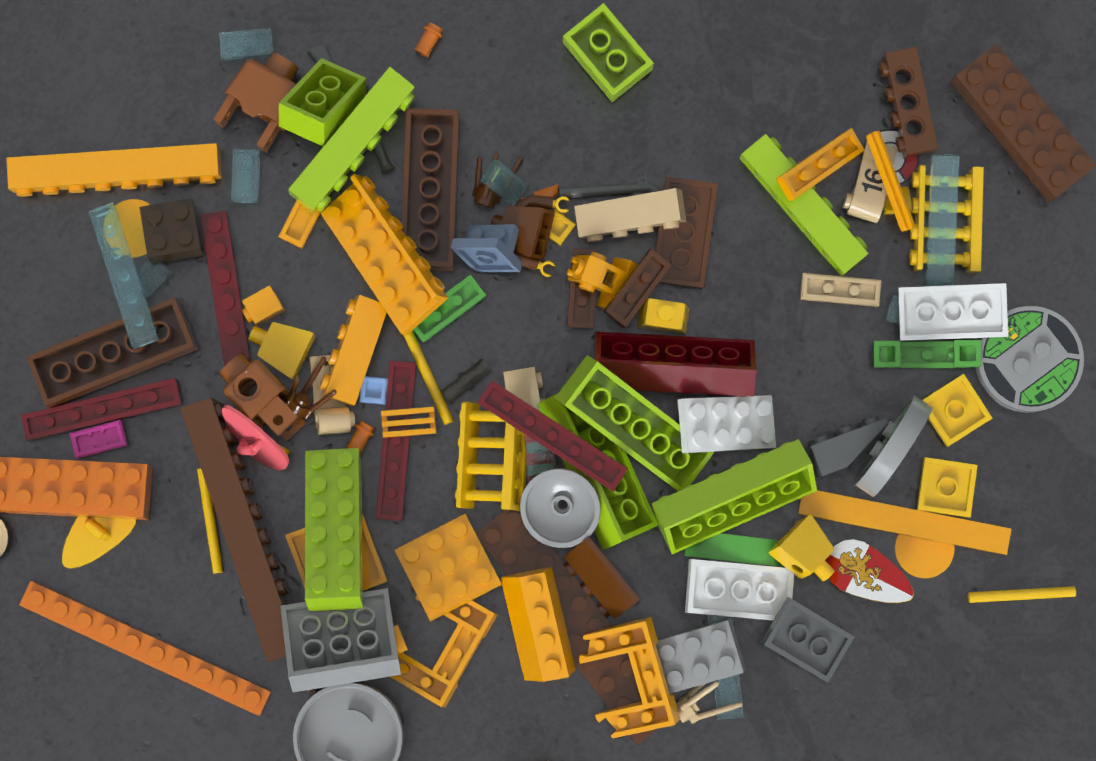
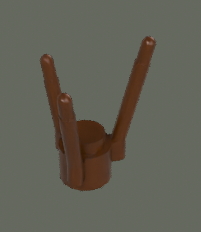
[472,152,523,208]
[285,357,337,420]

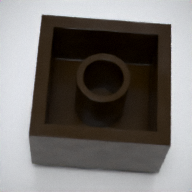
[139,198,204,265]

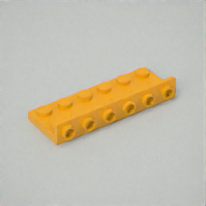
[320,174,448,335]

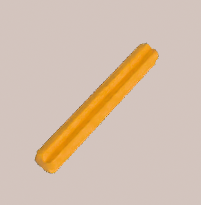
[866,131,915,232]

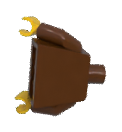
[491,195,570,277]

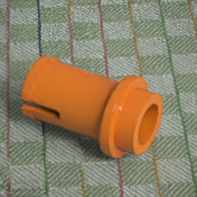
[414,23,442,58]
[345,421,375,455]

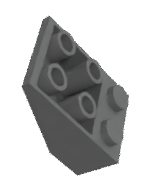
[805,416,888,478]

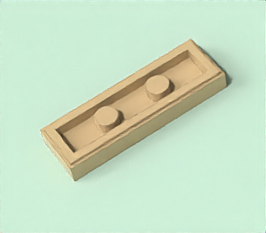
[800,273,881,307]

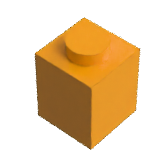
[242,285,285,326]

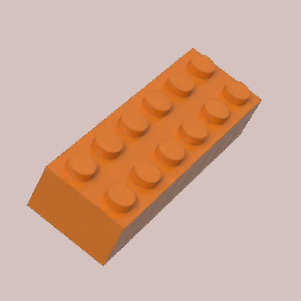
[0,457,153,520]

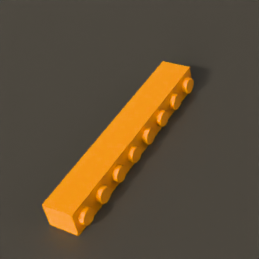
[7,143,222,197]

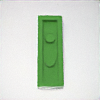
[413,274,486,343]

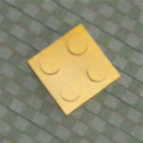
[922,374,992,447]
[916,457,978,518]

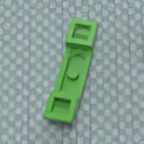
[874,340,981,369]
[684,533,786,568]

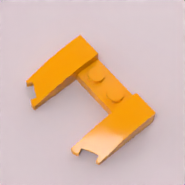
[389,596,498,708]
[579,617,680,738]

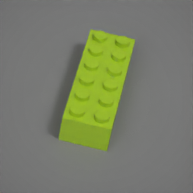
[288,67,415,214]
[555,355,715,491]
[537,393,658,550]
[652,439,817,554]
[305,448,363,611]

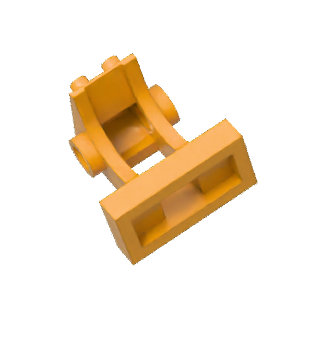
[566,252,638,309]

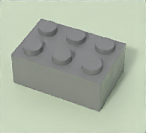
[656,618,747,694]

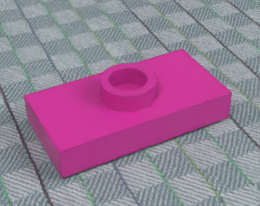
[69,420,128,459]

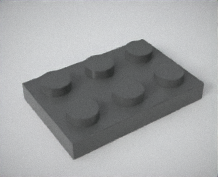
[761,597,855,683]

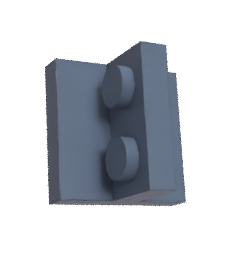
[451,224,523,272]

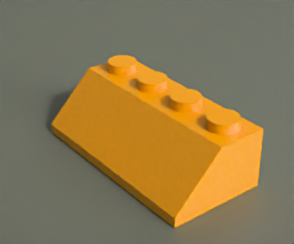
[500,567,576,682]

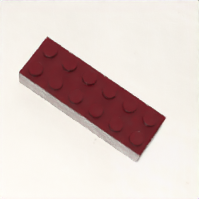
[595,332,757,397]

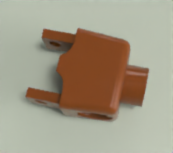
[213,52,299,153]
[219,354,306,441]

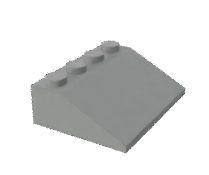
[280,588,401,692]

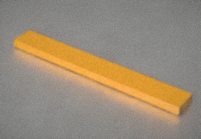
[797,490,1011,555]

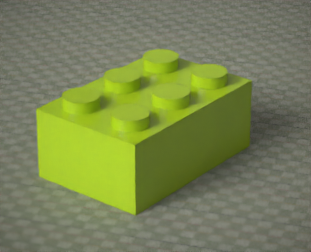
[563,3,654,102]
[279,58,366,147]

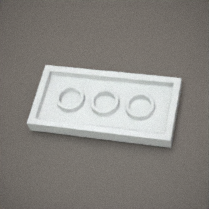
[898,283,1008,341]
[678,395,776,453]
[685,559,794,620]

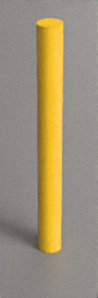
[403,330,454,425]
[197,468,224,574]
[968,586,1076,603]

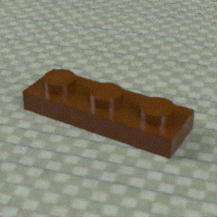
[567,248,599,329]
[603,249,672,328]

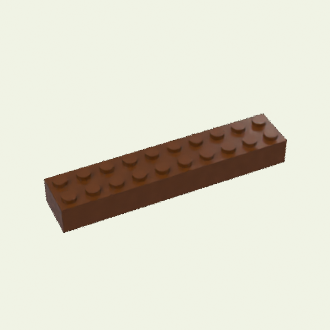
[180,397,293,663]

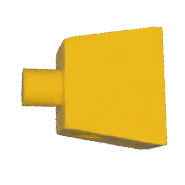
[637,298,690,335]
[248,322,316,380]
[768,514,834,582]

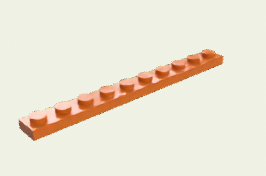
[19,581,272,716]

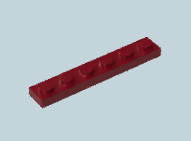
[200,210,251,366]
[375,361,417,521]
[21,378,182,441]
[477,381,628,492]

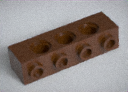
[879,47,938,159]

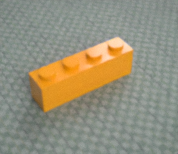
[319,295,387,406]

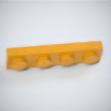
[776,128,864,201]

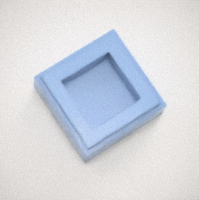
[359,376,388,405]

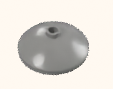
[520,468,601,548]

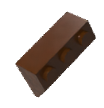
[563,537,640,619]

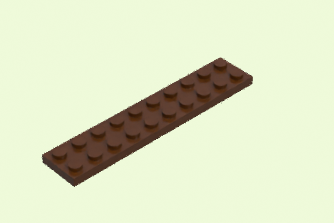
[476,510,659,745]

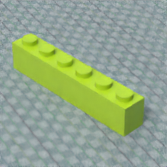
[739,134,869,276]

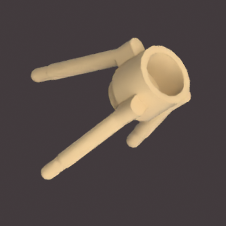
[676,681,743,724]

